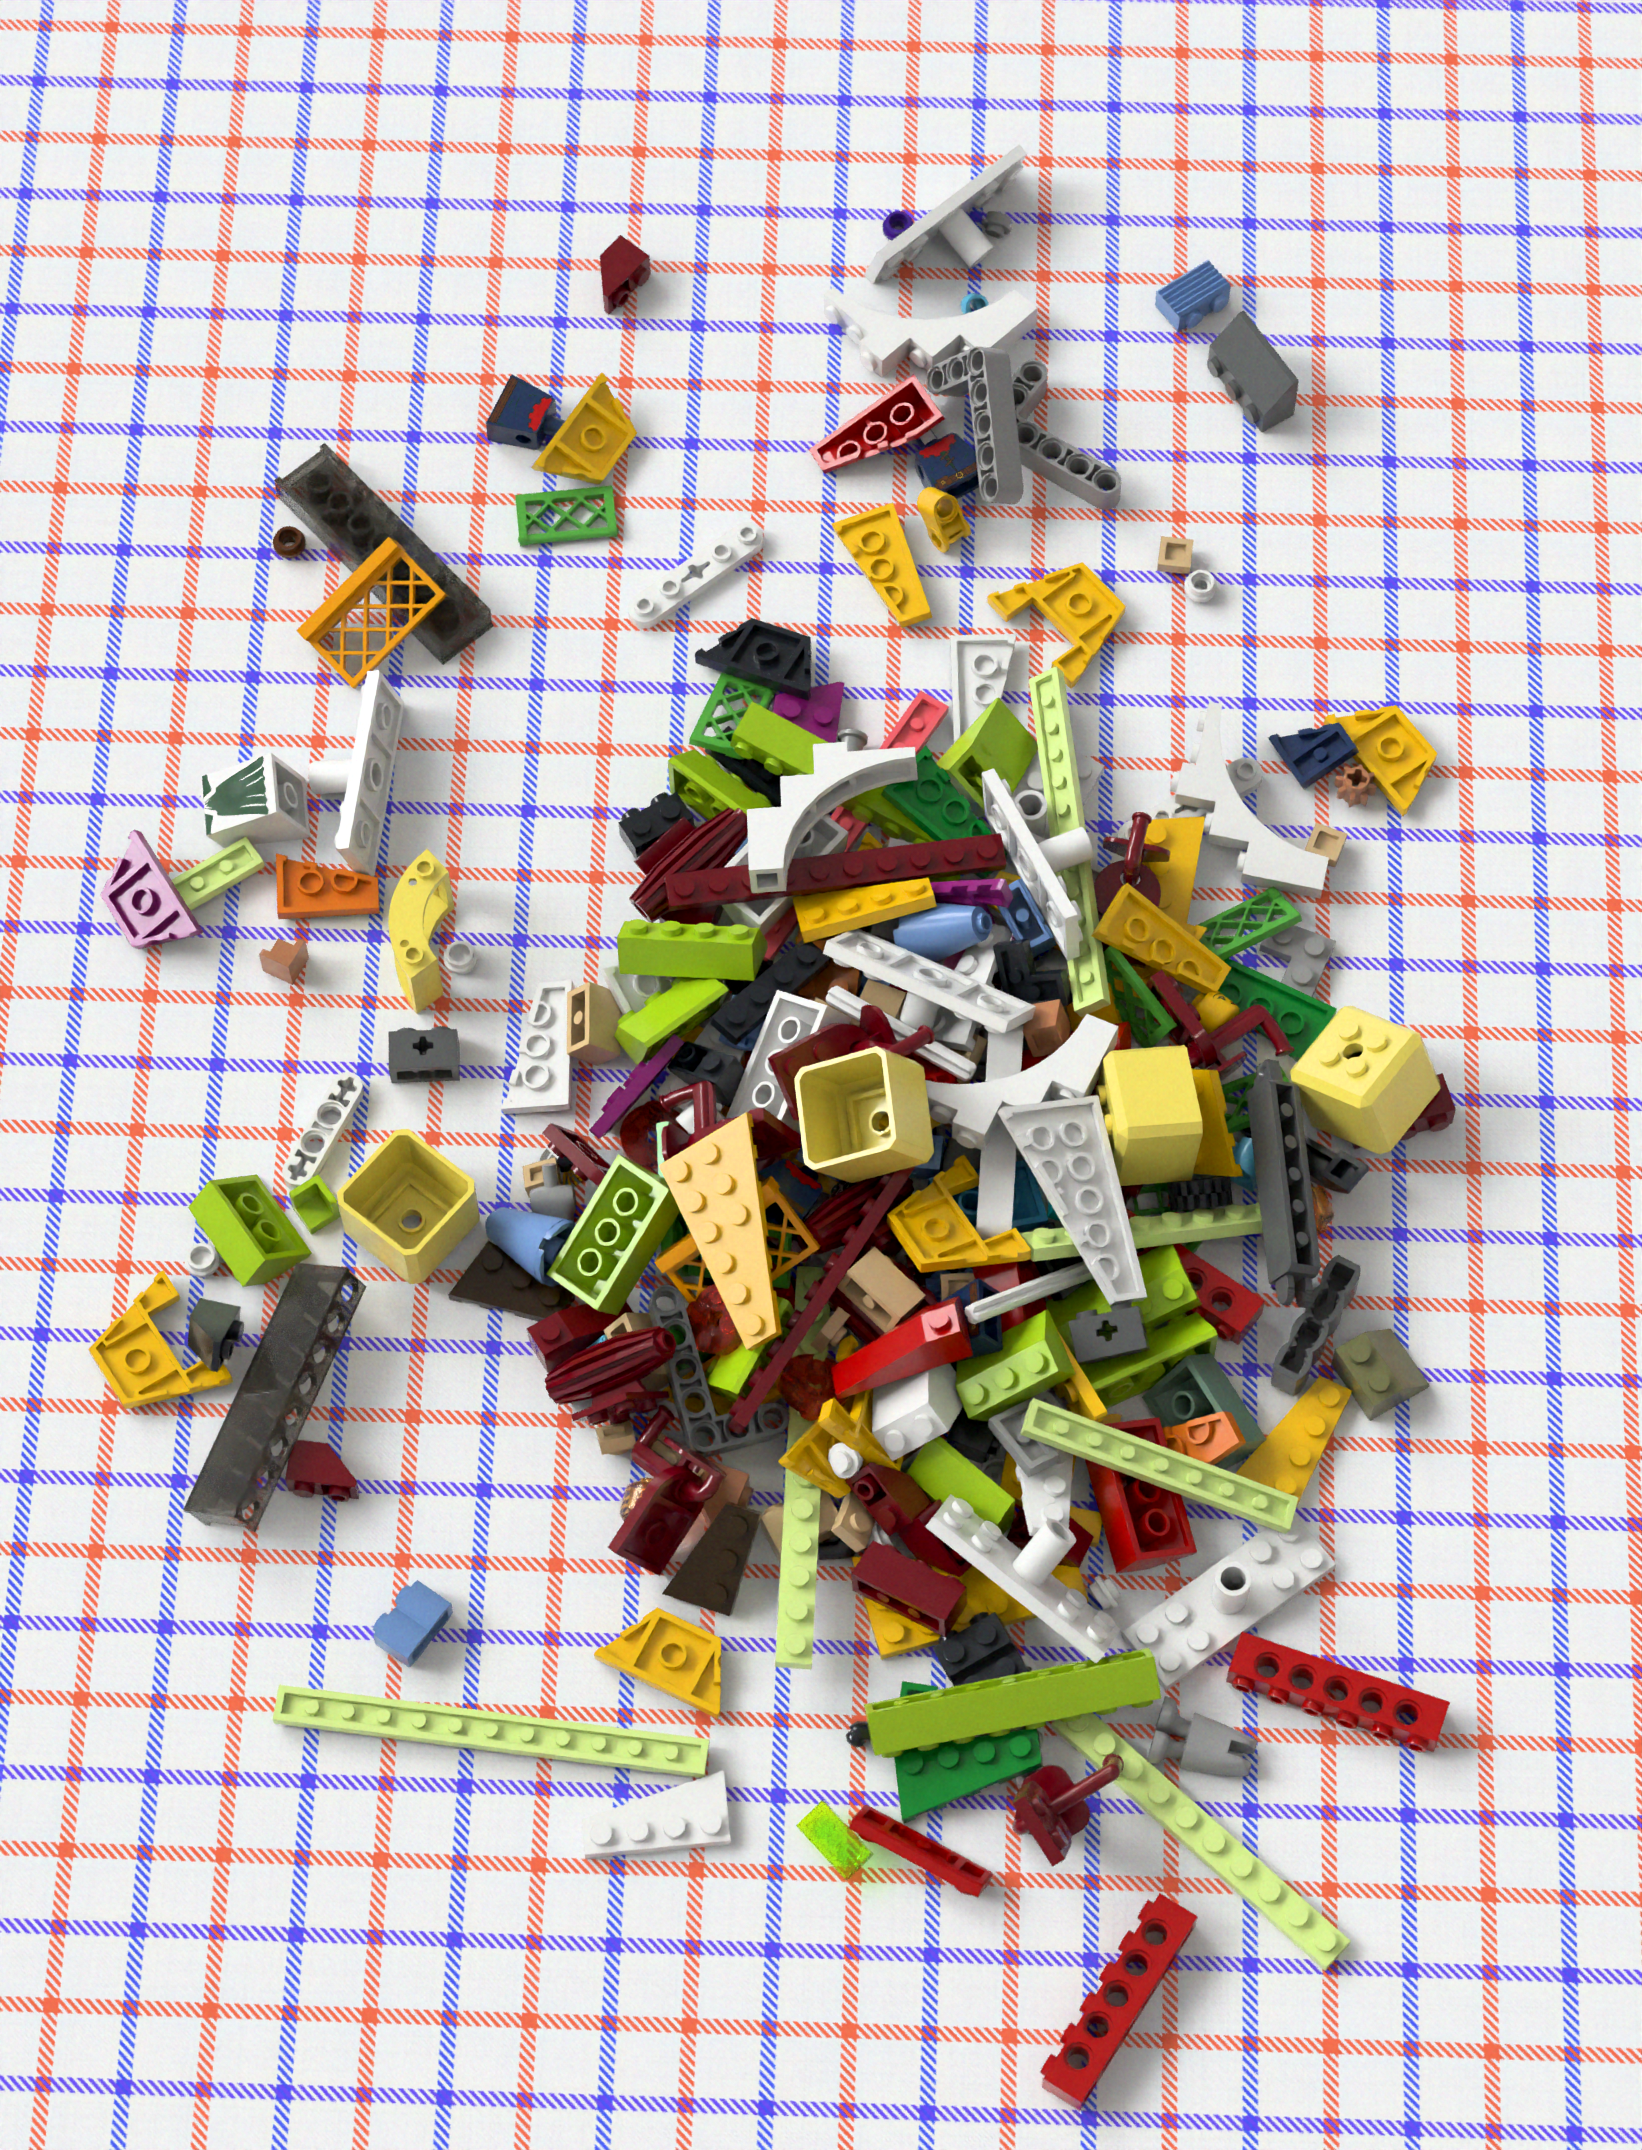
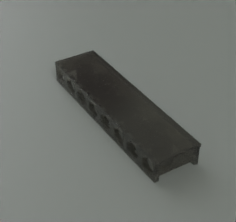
[274,443,493,665]
[183,1263,367,1532]

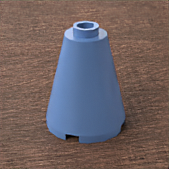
[893,903,992,962]
[485,1207,576,1287]

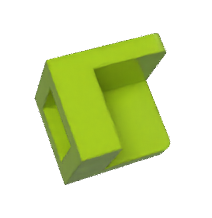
[289,1174,341,1235]

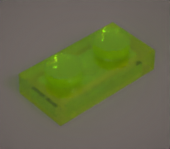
[796,1800,874,1880]

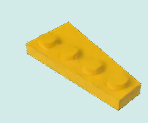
[831,502,932,628]
[1142,816,1205,923]
[792,878,937,943]
[1091,883,1231,994]
[1235,1376,1352,1508]

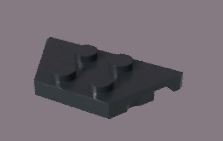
[694,618,812,701]

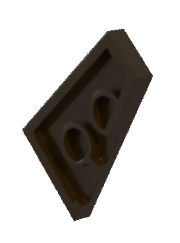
[662,1501,762,1616]

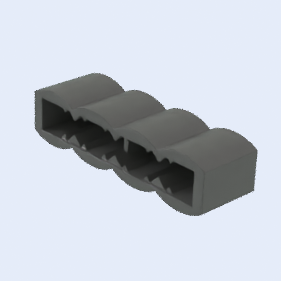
[1271,1255,1361,1396]

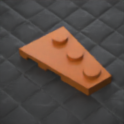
[276,853,380,919]
[1162,1411,1246,1466]

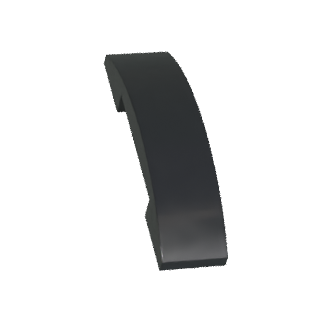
[1240,1127,1369,1194]

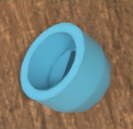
[960,293,989,314]

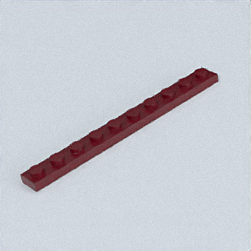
[664,833,1007,911]
[727,1166,915,1434]

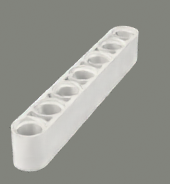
[976,1025,1024,1240]

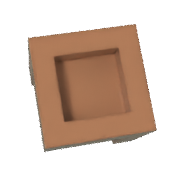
[259,938,309,985]
[1023,999,1070,1057]

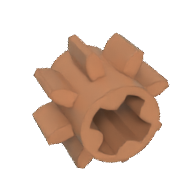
[1334,764,1377,807]

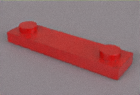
[849,1805,993,1898]

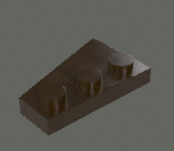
[448,1240,575,1322]

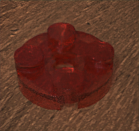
[619,1100,689,1169]
[686,1284,743,1355]
[777,1354,849,1421]

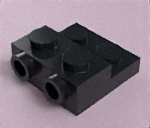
[618,792,697,859]
[933,1612,1029,1686]

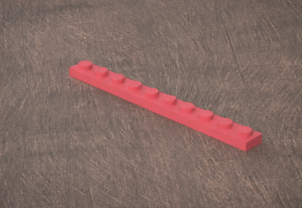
[763,690,949,961]

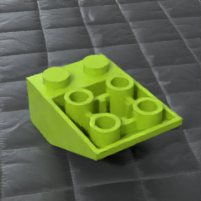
[936,698,1038,817]

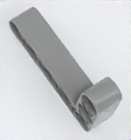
[926,346,1023,505]
[1012,360,1121,510]

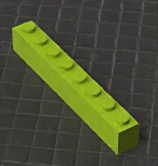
[730,701,935,844]
[864,1648,1161,1758]

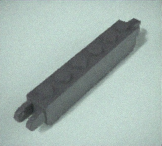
[1246,1059,1321,1308]

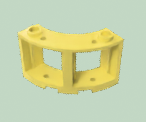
[388,849,454,1014]

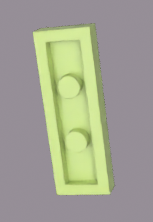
[172,837,265,911]

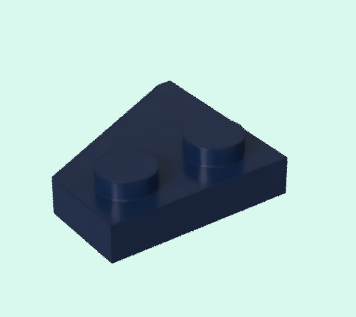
[1268,723,1359,789]

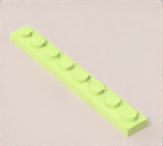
[1020,1201,1263,1262]
[1020,1398,1298,1534]

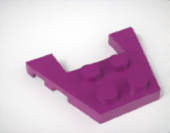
[930,878,1039,960]

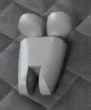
[1147,1696,1257,1777]

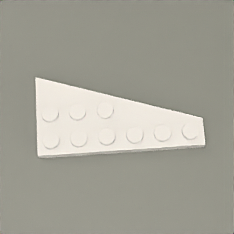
[997,1095,1147,1305]

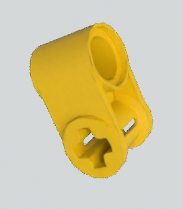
[917,487,971,553]

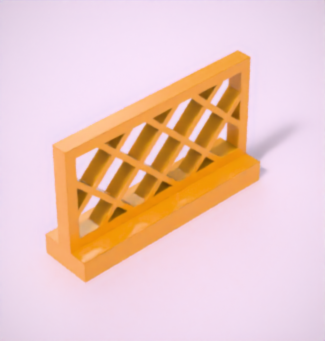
[296,537,448,689]
[654,1175,820,1327]

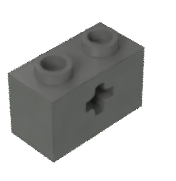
[388,1026,460,1083]
[1068,1302,1150,1366]

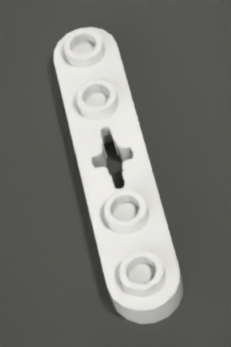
[628,522,764,629]
[1117,758,1263,840]

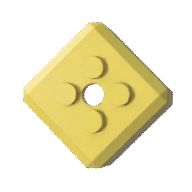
[1290,1006,1441,1154]
[1095,1045,1203,1186]
[794,1046,934,1183]
[337,1129,480,1284]

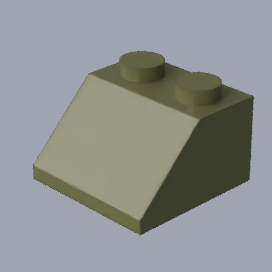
[1331,1328,1429,1421]

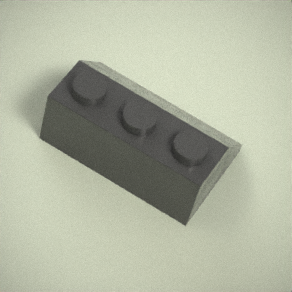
[1207,311,1299,433]

